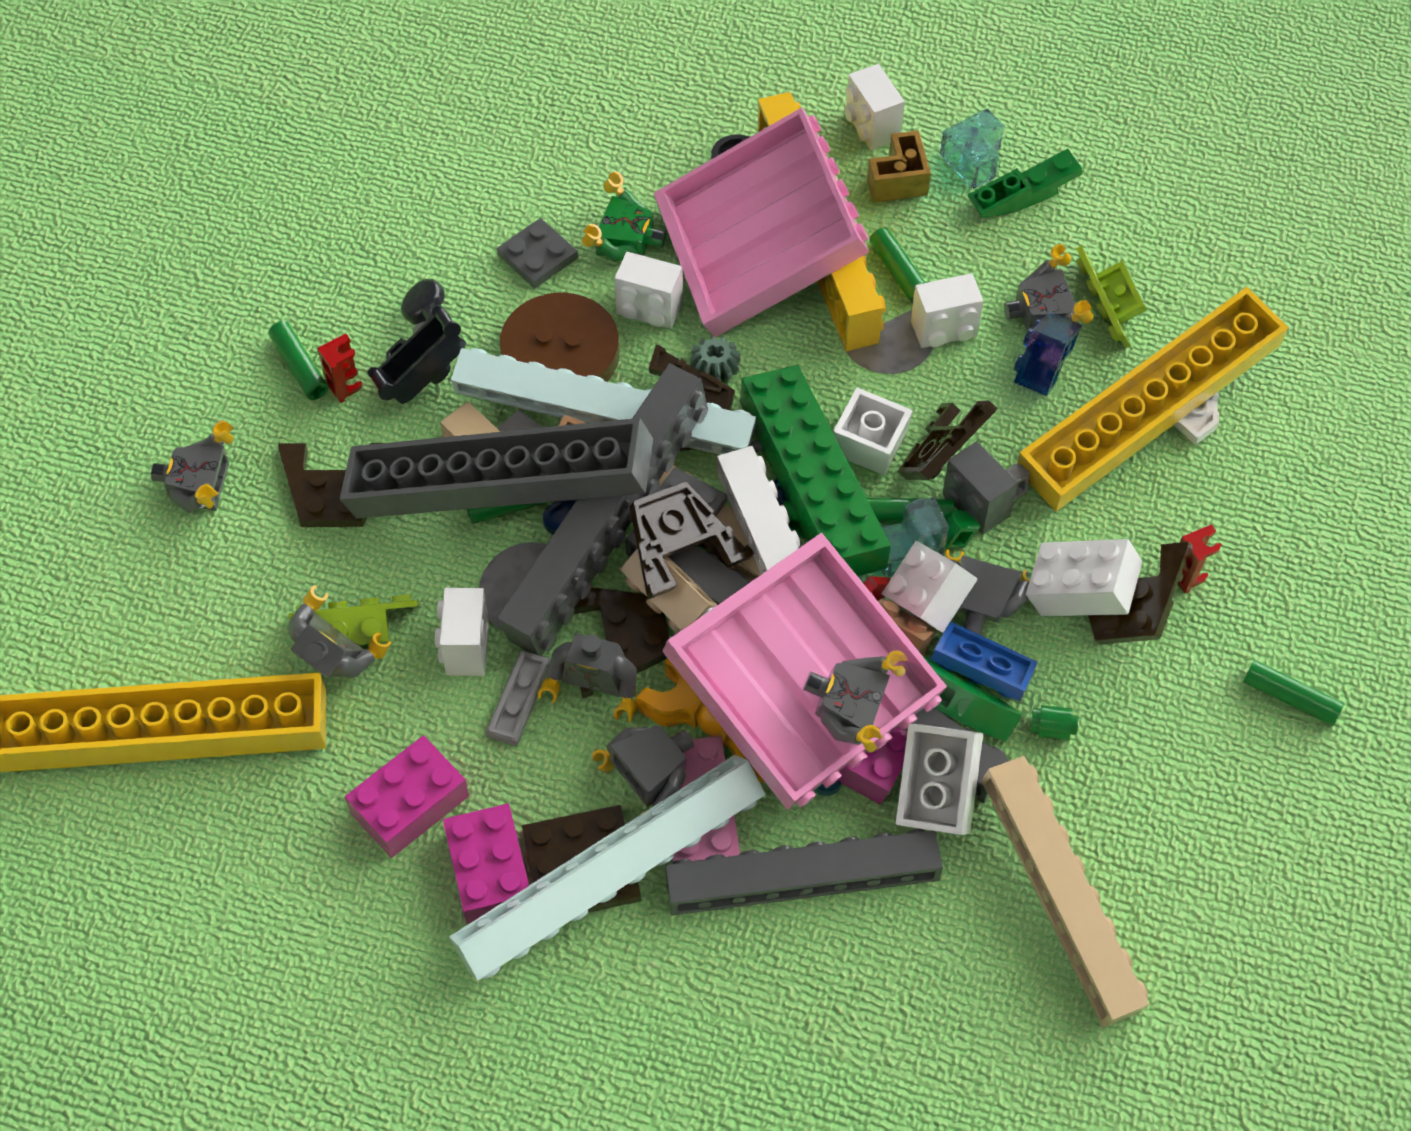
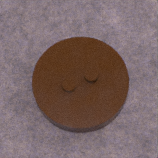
[500,293,619,382]

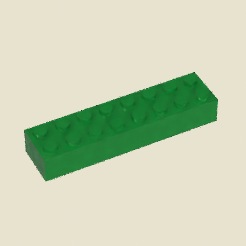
[740,365,891,576]

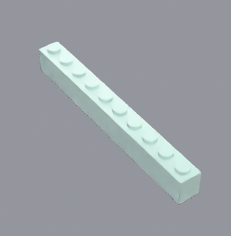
[451,348,756,455]
[449,755,766,980]

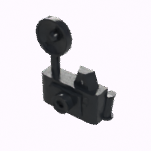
[367,279,466,404]

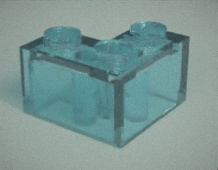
[939,108,1004,190]
[881,497,949,577]

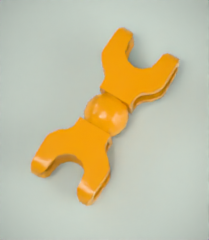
[635,658,765,783]

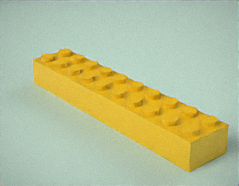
[757,92,886,351]
[1017,287,1289,512]
[0,672,327,772]

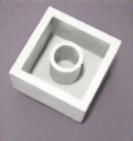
[844,64,905,150]
[615,252,683,329]
[911,273,983,348]
[833,388,913,476]
[881,541,978,633]
[435,588,489,676]

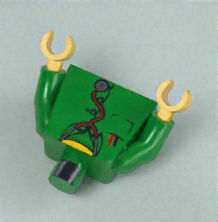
[582,171,666,262]

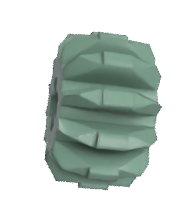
[690,334,740,382]

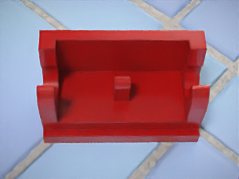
[317,333,363,404]
[1178,524,1222,594]

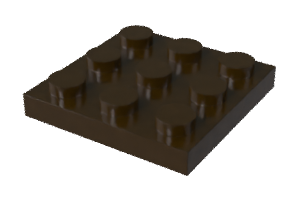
[522,805,641,913]

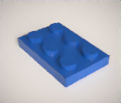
[930,621,1038,701]

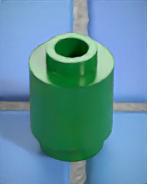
[1030,705,1079,741]

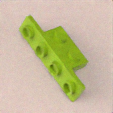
[1076,245,1147,348]
[289,594,419,645]

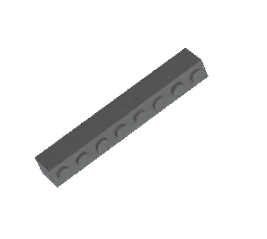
[666,829,943,916]

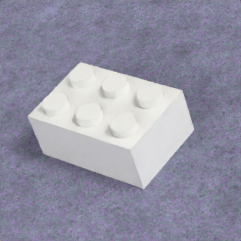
[1026,539,1143,616]
[896,724,983,835]

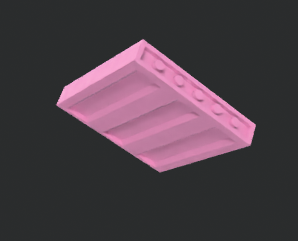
[654,107,869,337]
[663,533,947,810]

